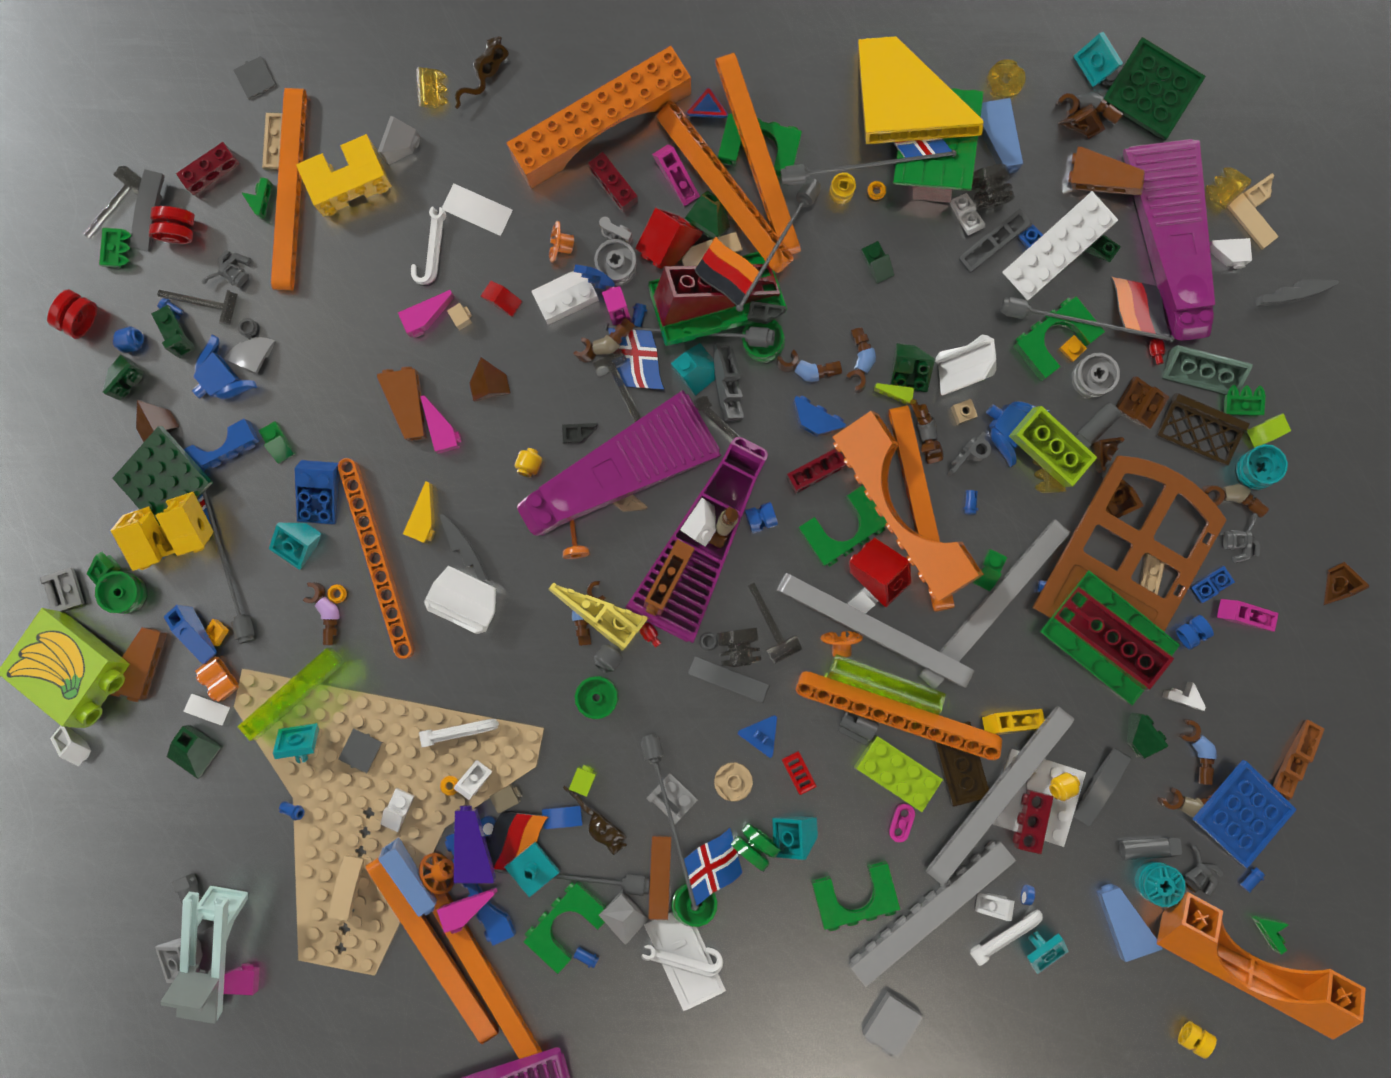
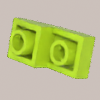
[1247,413,1291,448]

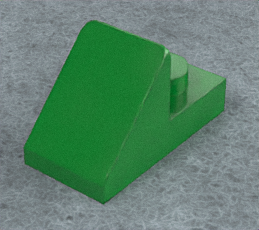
[242,177,273,220]
[258,421,295,464]
[973,549,1007,592]
[86,551,121,585]
[1252,916,1289,955]

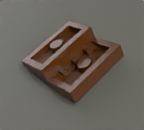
[1116,376,1169,429]

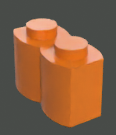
[195,657,239,702]

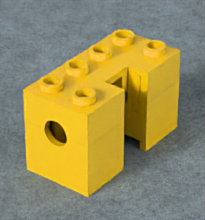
[296,134,392,217]
[110,492,214,571]

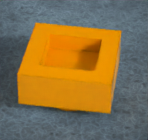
[1059,335,1087,362]
[205,619,229,646]

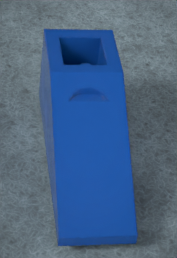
[164,605,217,664]

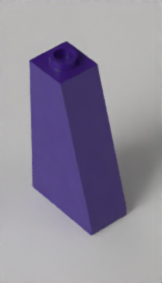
[454,805,496,883]

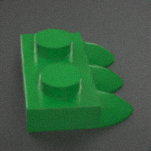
[99,228,132,268]
[1224,385,1266,415]

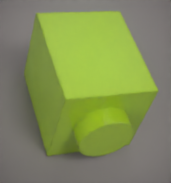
[569,765,597,797]

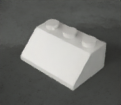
[532,271,599,325]

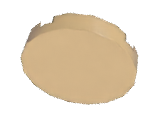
[714,762,753,801]

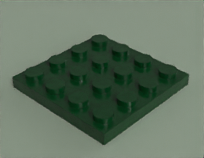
[1103,37,1206,141]
[112,426,213,525]

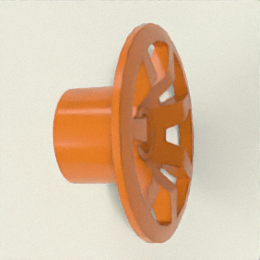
[549,221,574,263]
[820,631,863,658]
[419,853,454,895]

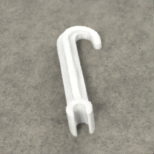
[411,207,446,285]
[419,719,499,747]
[970,909,1043,966]
[641,945,723,977]

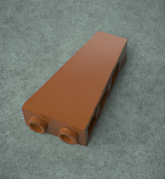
[1068,146,1145,195]
[377,366,427,441]
[643,539,695,616]
[110,627,167,702]

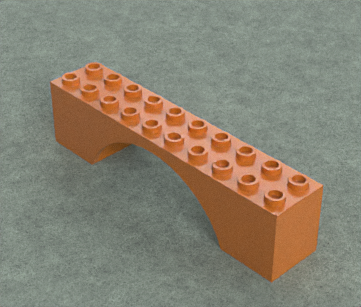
[507,46,691,189]
[833,411,984,601]
[1157,892,1366,1040]

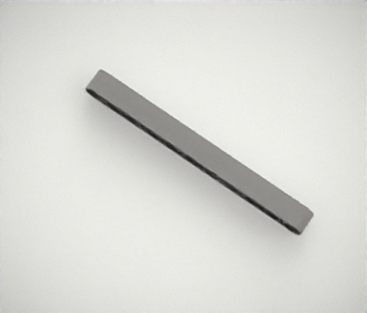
[919,519,1070,689]
[777,573,975,689]
[926,706,1074,885]

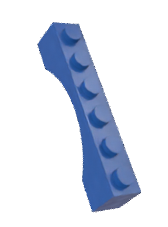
[445,833,516,946]

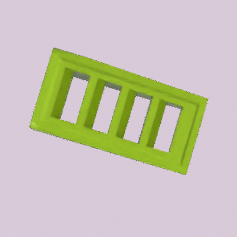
[873,383,914,405]

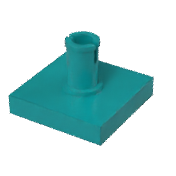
[1074,32,1123,87]
[273,723,319,763]
[504,841,560,897]
[1027,931,1069,975]

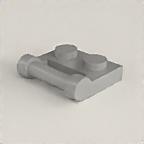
[599,217,633,247]
[39,567,85,612]
[646,773,698,824]

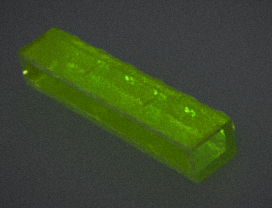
[237,648,345,741]
[827,654,946,715]

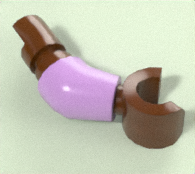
[303,582,340,645]

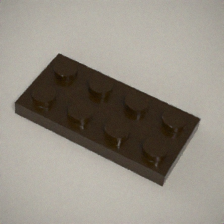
[935,721,989,807]

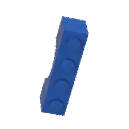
[184,418,260,472]

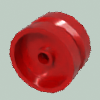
[149,206,195,244]
[47,289,97,339]

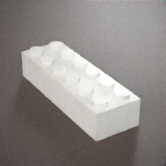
[1002,191,1118,300]

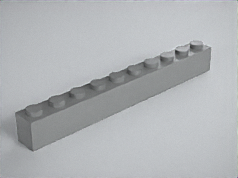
[849,840,1016,987]

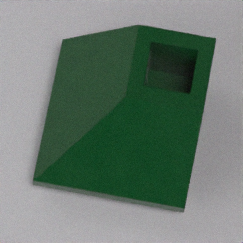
[685,190,730,239]
[890,343,935,392]
[103,354,145,401]
[1127,713,1169,759]
[167,725,221,779]

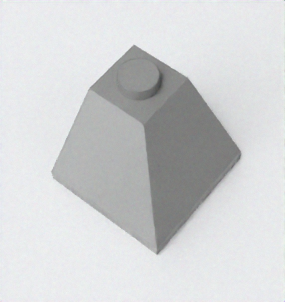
[378,116,420,165]
[155,937,203,983]

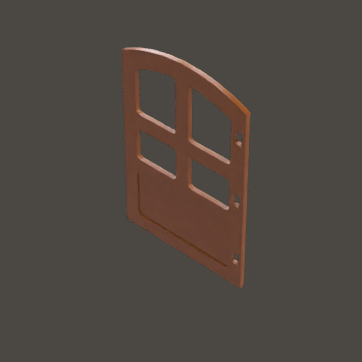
[1032,456,1226,654]

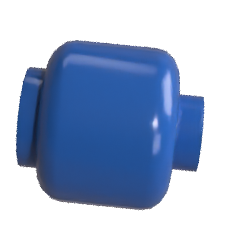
[113,326,144,353]

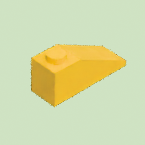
[403,481,435,544]
[982,709,1045,735]

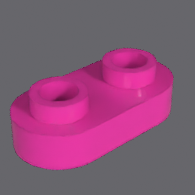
[889,803,915,842]

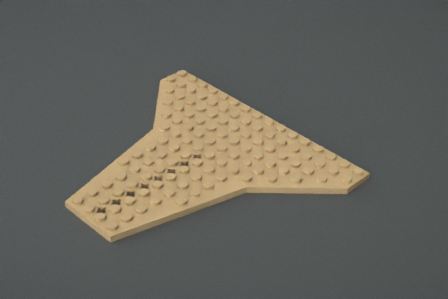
[234,669,544,976]

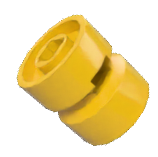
[829,172,856,204]
[1178,1021,1217,1059]

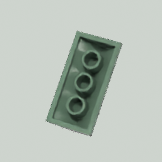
[1163,345,1253,394]

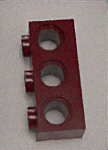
[176,142,240,195]
[588,152,638,213]
[787,448,847,494]
[1013,789,1054,854]

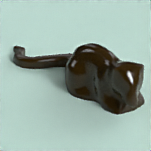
[455,36,509,109]
[563,785,627,855]

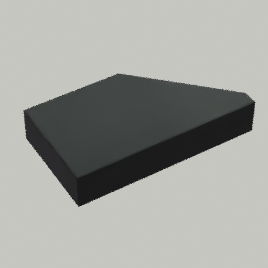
[747,301,786,324]
[562,423,598,444]

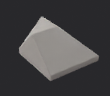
[599,890,649,944]

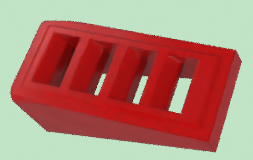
[781,751,817,795]

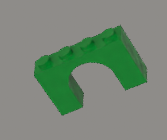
[718,113,802,178]
[1013,296,1105,382]
[798,485,887,567]
[811,861,900,931]
[523,881,606,974]

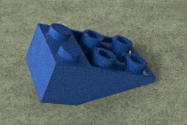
[295,460,339,524]

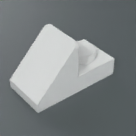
[847,587,878,614]
[1162,682,1206,711]
[454,760,492,800]
[380,788,415,832]
[975,892,1015,921]

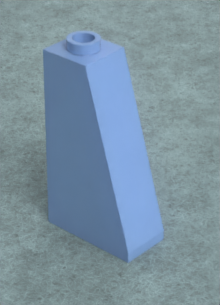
[981,98,1023,174]
[378,838,437,917]
[1097,884,1163,962]

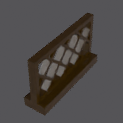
[1157,393,1250,466]

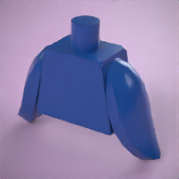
[192,334,257,399]
[986,401,1050,468]

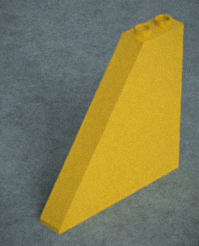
[858,36,983,144]

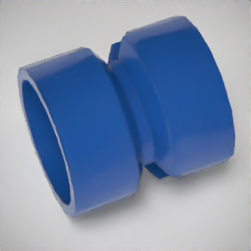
[745,502,778,534]
[1175,615,1214,650]

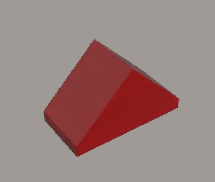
[480,281,522,317]

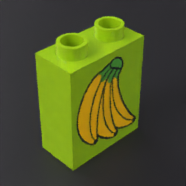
[0,608,130,728]

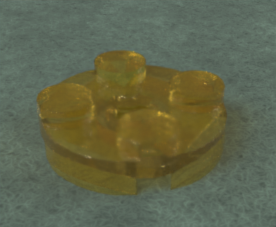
[987,59,1026,99]

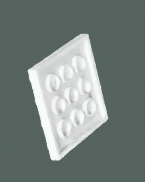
[993,748,1086,847]

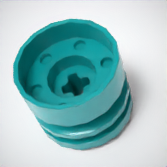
[1236,444,1288,490]
[1135,861,1186,907]

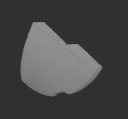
[224,337,276,374]

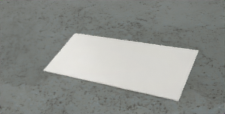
[442,183,513,236]

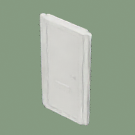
[644,911,726,1011]

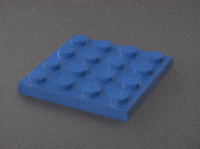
[1193,760,1297,868]

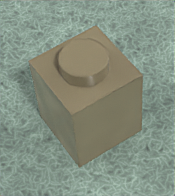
[489,784,522,814]

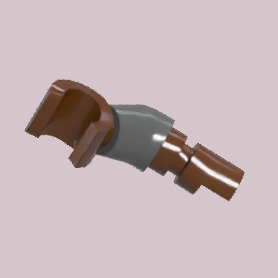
[1055,92,1123,124]
[910,399,944,464]

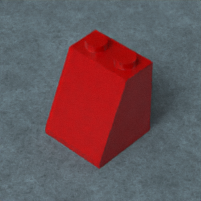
[635,207,703,269]
[849,537,911,608]

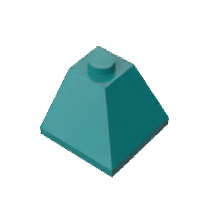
[671,343,716,396]
[269,522,321,570]
[772,816,818,860]

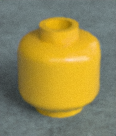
[514,448,542,478]
[1049,772,1080,801]

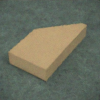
[1243,173,1274,208]
[613,495,648,512]

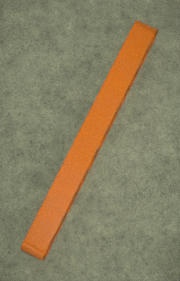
[715,53,801,255]
[271,88,307,291]
[656,101,793,273]
[888,405,954,612]
[338,458,415,659]
[796,671,1002,760]
[366,857,499,1044]
[425,878,542,1059]

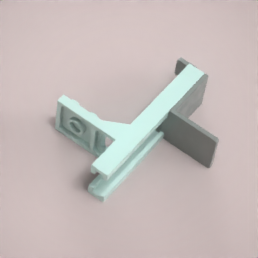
[161,886,248,1024]

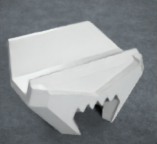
[935,335,997,396]
[424,566,496,634]

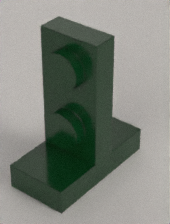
[151,305,196,358]

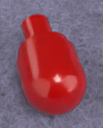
[1149,338,1166,365]
[639,623,662,648]

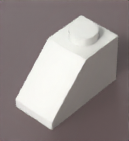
[1210,238,1252,269]
[680,498,716,546]
[50,726,91,766]

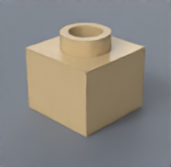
[447,303,472,331]
[951,399,978,425]

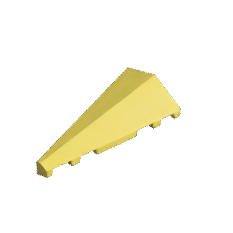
[548,583,648,651]

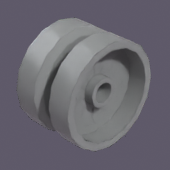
[594,239,637,286]
[1072,353,1120,398]

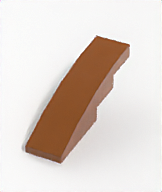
[1273,719,1325,800]
[649,836,671,920]

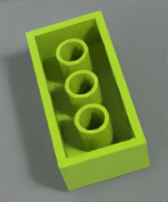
[1009,406,1097,487]
[854,735,943,812]

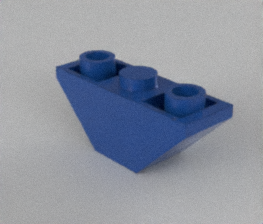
[793,396,846,437]

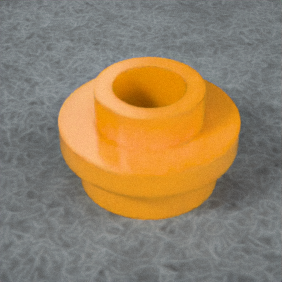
[867,181,886,200]
[327,584,347,604]
[440,776,459,796]

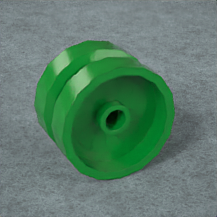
[742,320,785,363]
[95,571,147,614]
[575,676,619,719]
[731,822,781,872]
[670,884,718,927]

